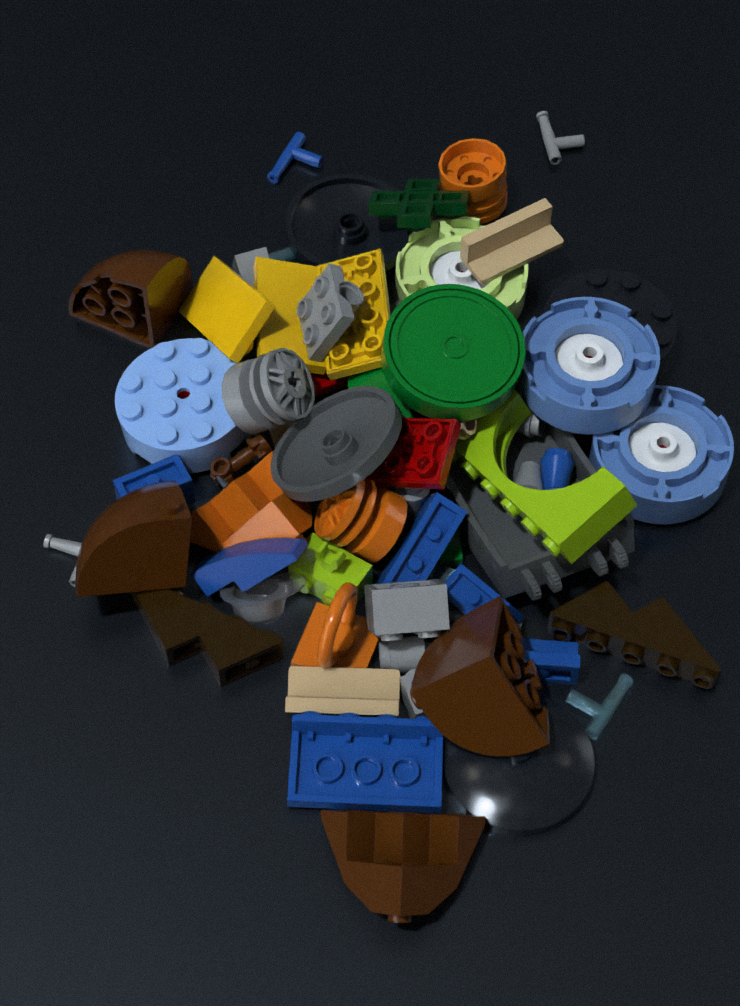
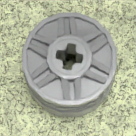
[222,348,315,435]

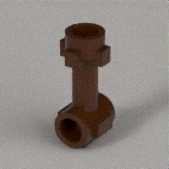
[209,434,272,488]

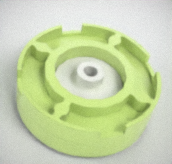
[395,216,528,320]

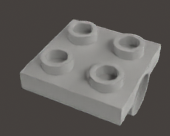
[296,263,364,362]

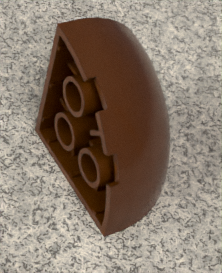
[68,250,193,348]
[75,481,192,597]
[410,596,550,756]

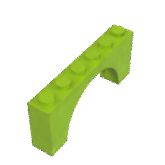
[452,390,637,564]

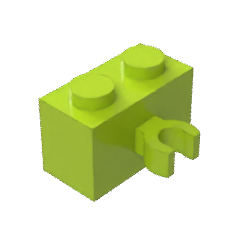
[288,532,373,606]

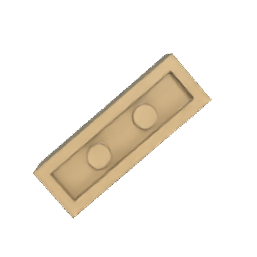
[460,198,564,284]
[285,666,400,716]

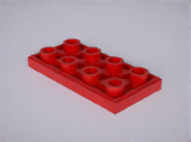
[367,418,461,489]

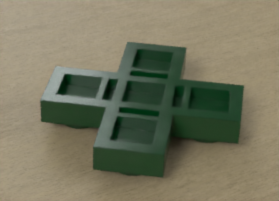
[368,179,470,232]

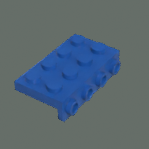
[287,711,443,813]

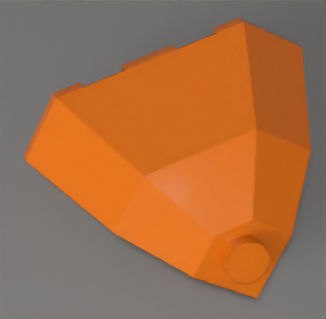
[190,450,312,552]

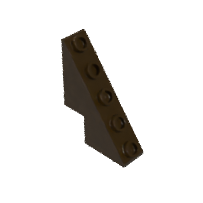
[547,581,722,689]
[130,588,283,687]

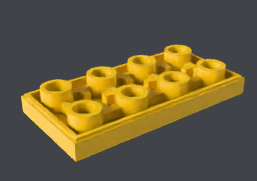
[317,249,390,380]
[178,256,276,363]
[253,256,326,375]

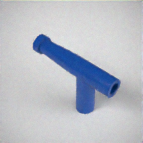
[267,132,323,184]

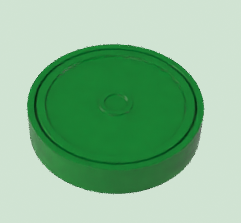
[381,284,525,422]

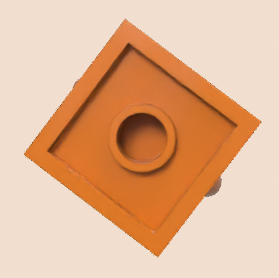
[291,582,381,668]

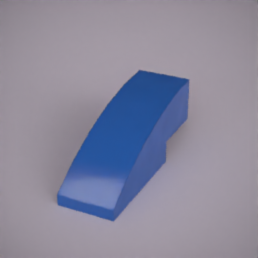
[190,537,309,597]

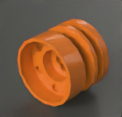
[438,138,508,224]
[314,477,408,563]

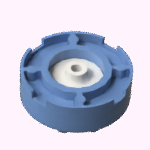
[517,297,660,434]
[589,385,734,525]

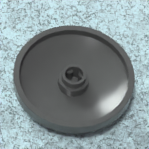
[271,386,402,502]

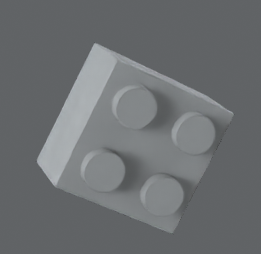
[364,579,450,641]

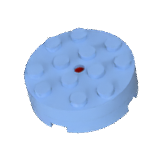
[115,338,252,474]

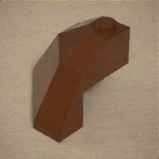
[321,809,486,923]

